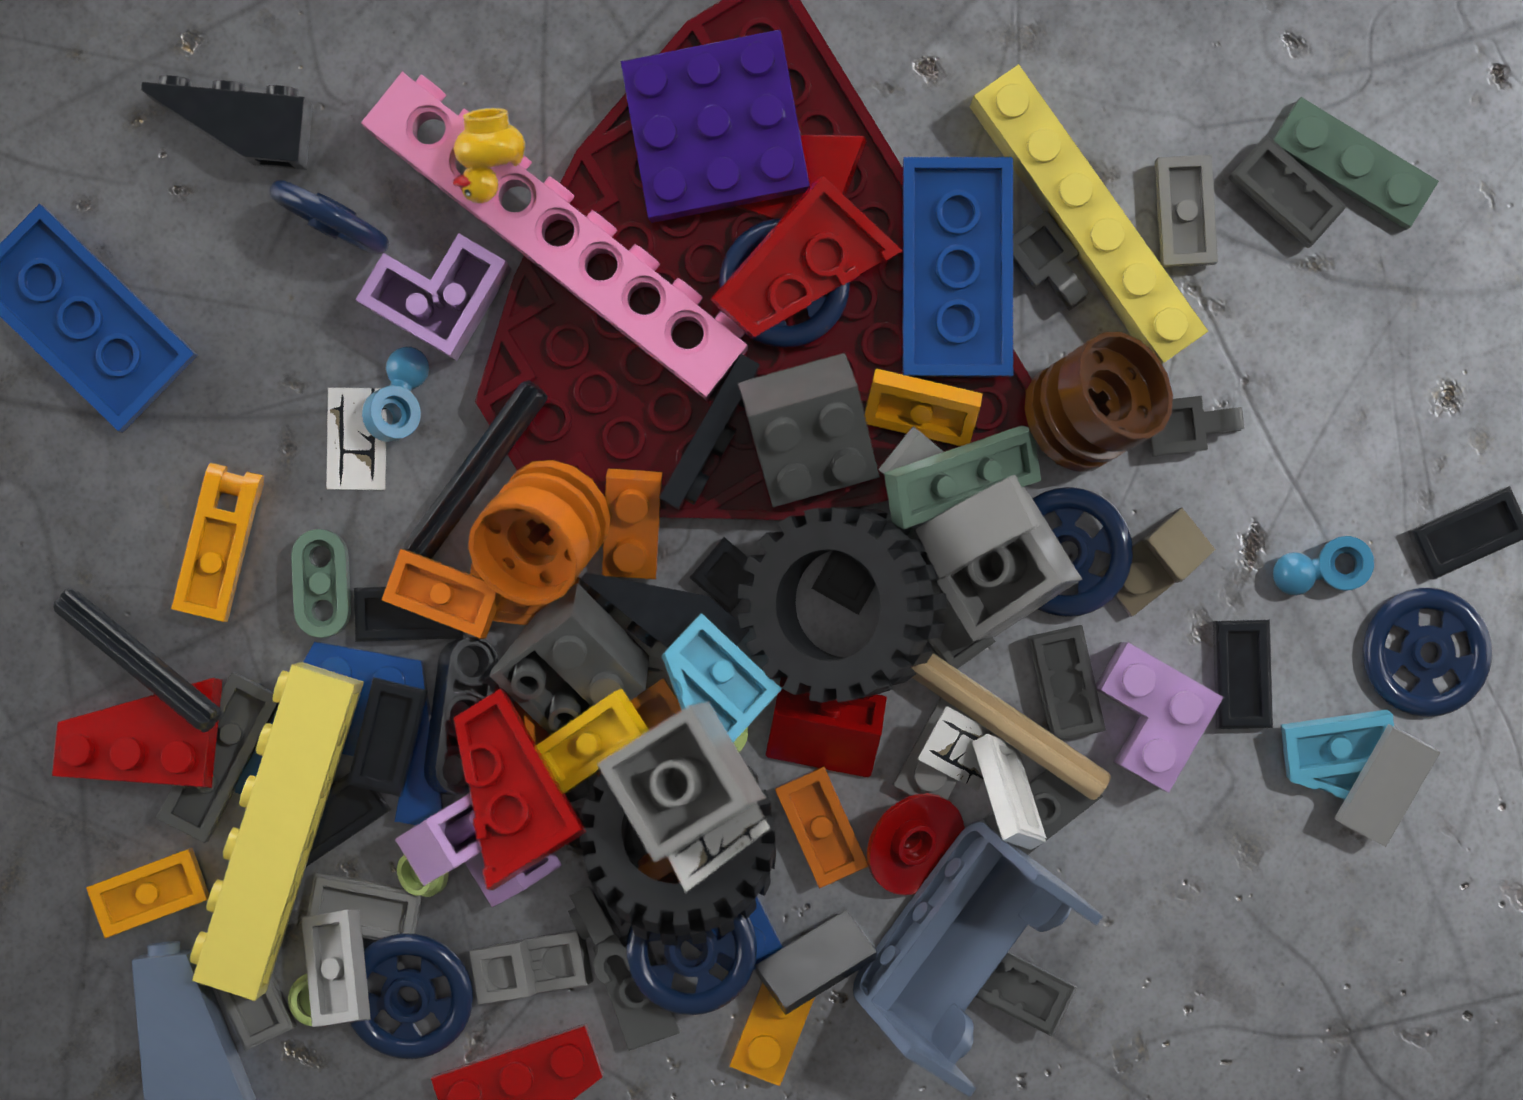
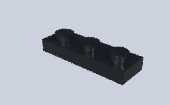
[659,354,760,510]

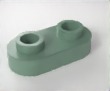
[291,529,351,638]

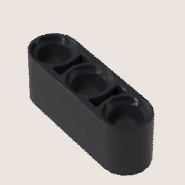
[424,637,498,795]

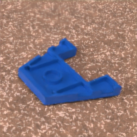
[234,642,444,825]

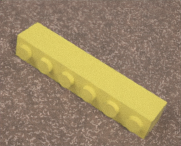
[970,64,1209,364]
[190,662,364,1001]

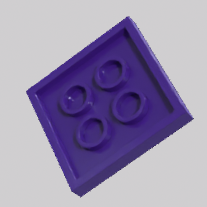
[620,29,810,223]

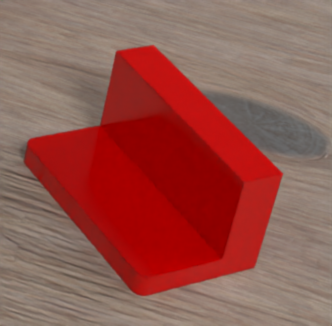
[765,677,887,778]

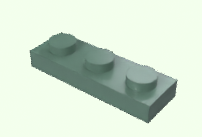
[1273,97,1439,230]
[884,425,1041,529]

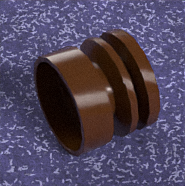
[1024,332,1173,472]

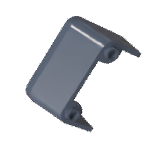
[853,822,1103,1097]

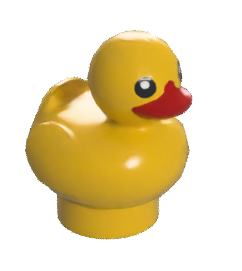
[453,108,525,204]

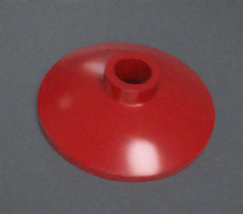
[867,793,965,895]

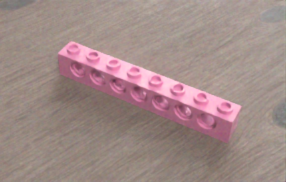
[361,72,748,401]

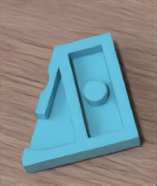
[661,613,782,742]
[1280,709,1394,799]

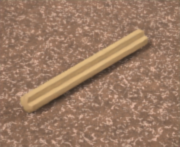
[912,653,1111,800]

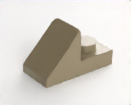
[1097,508,1216,617]

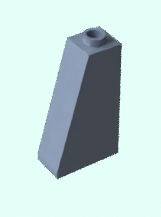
[131,941,257,1100]

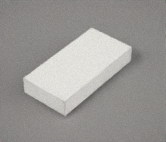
[972,734,1046,850]

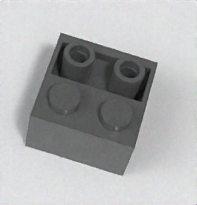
[490,583,649,736]

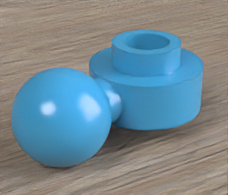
[362,347,429,442]
[1273,536,1374,595]

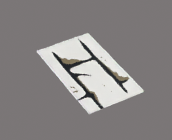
[326,388,387,490]
[918,706,1003,791]
[668,804,770,892]

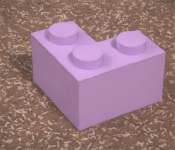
[355,233,511,361]
[1096,642,1224,793]
[395,793,562,907]

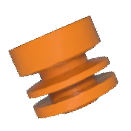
[468,460,611,605]

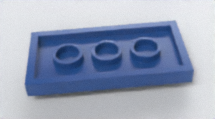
[903,157,1013,377]
[0,204,198,433]

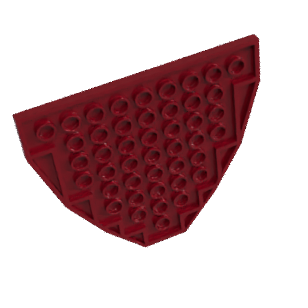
[475,0,1032,521]

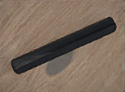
[404,381,548,559]
[53,588,222,732]

